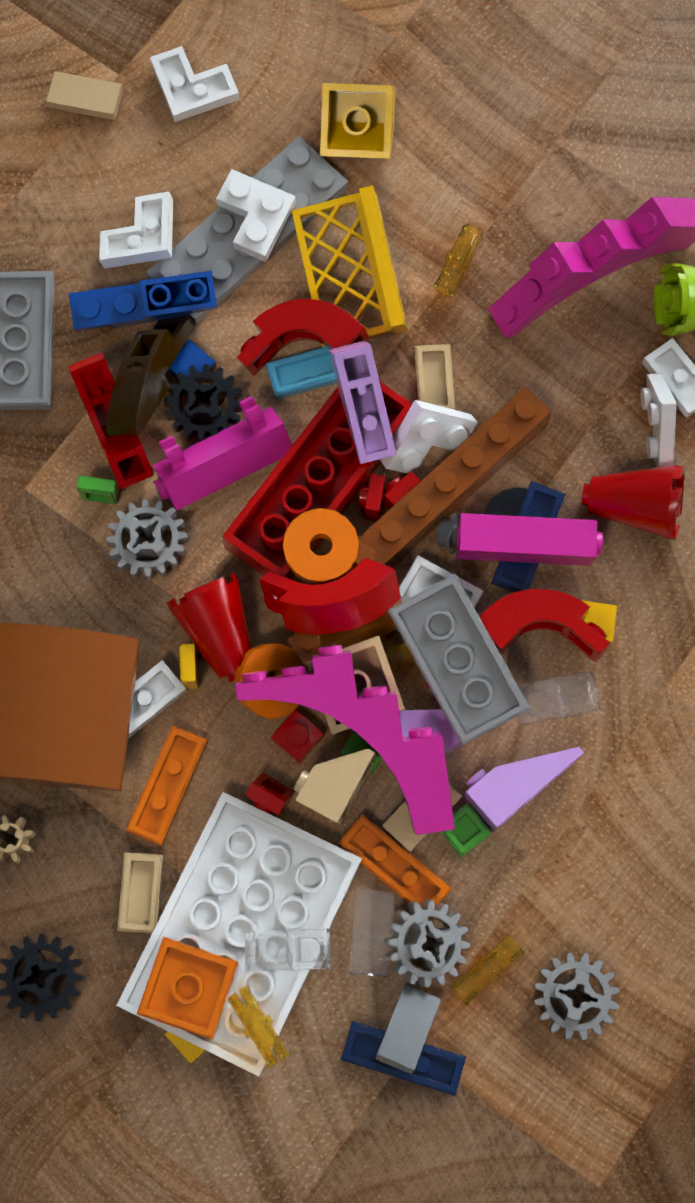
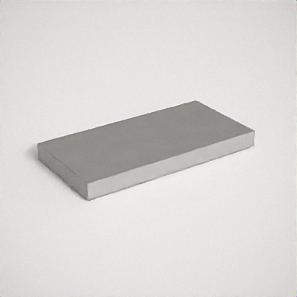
[0,271,55,410]
[388,574,530,746]

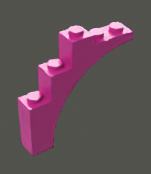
[488,197,695,338]
[235,645,455,835]

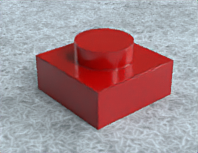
[383,471,421,510]
[359,474,386,521]
[270,709,324,764]
[245,772,295,815]

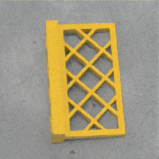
[291,185,408,347]

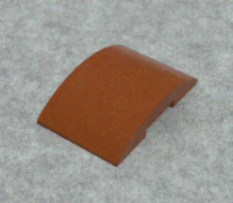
[0,623,140,791]

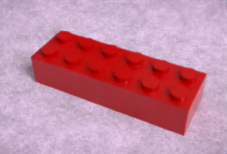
[222,381,413,580]

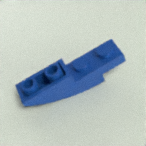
[68,271,217,331]

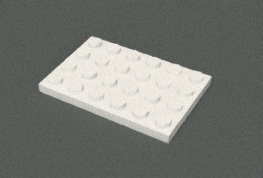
[116,792,362,1076]

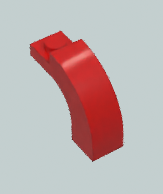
[237,299,370,376]
[67,352,154,490]
[260,558,401,635]
[479,589,610,663]

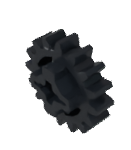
[164,364,242,442]
[0,934,85,1022]

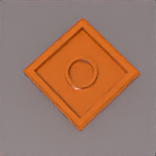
[137,937,239,1040]

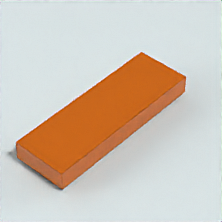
[126,725,208,847]
[338,814,452,918]

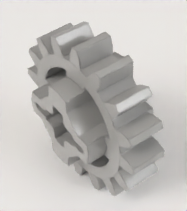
[106,499,188,581]
[383,900,470,988]
[533,953,620,1040]

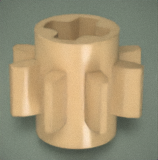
[0,815,36,864]

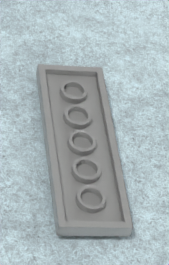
[146,136,348,325]

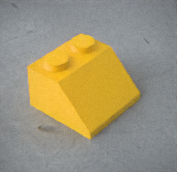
[320,83,396,159]

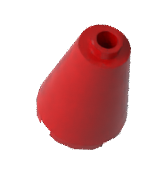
[582,465,685,540]
[166,573,251,683]

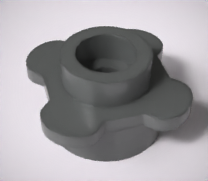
[437,512,458,554]

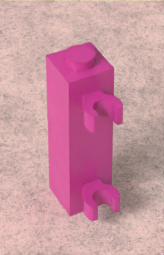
[153,396,292,511]
[456,513,603,566]

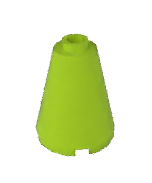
[653,263,695,336]

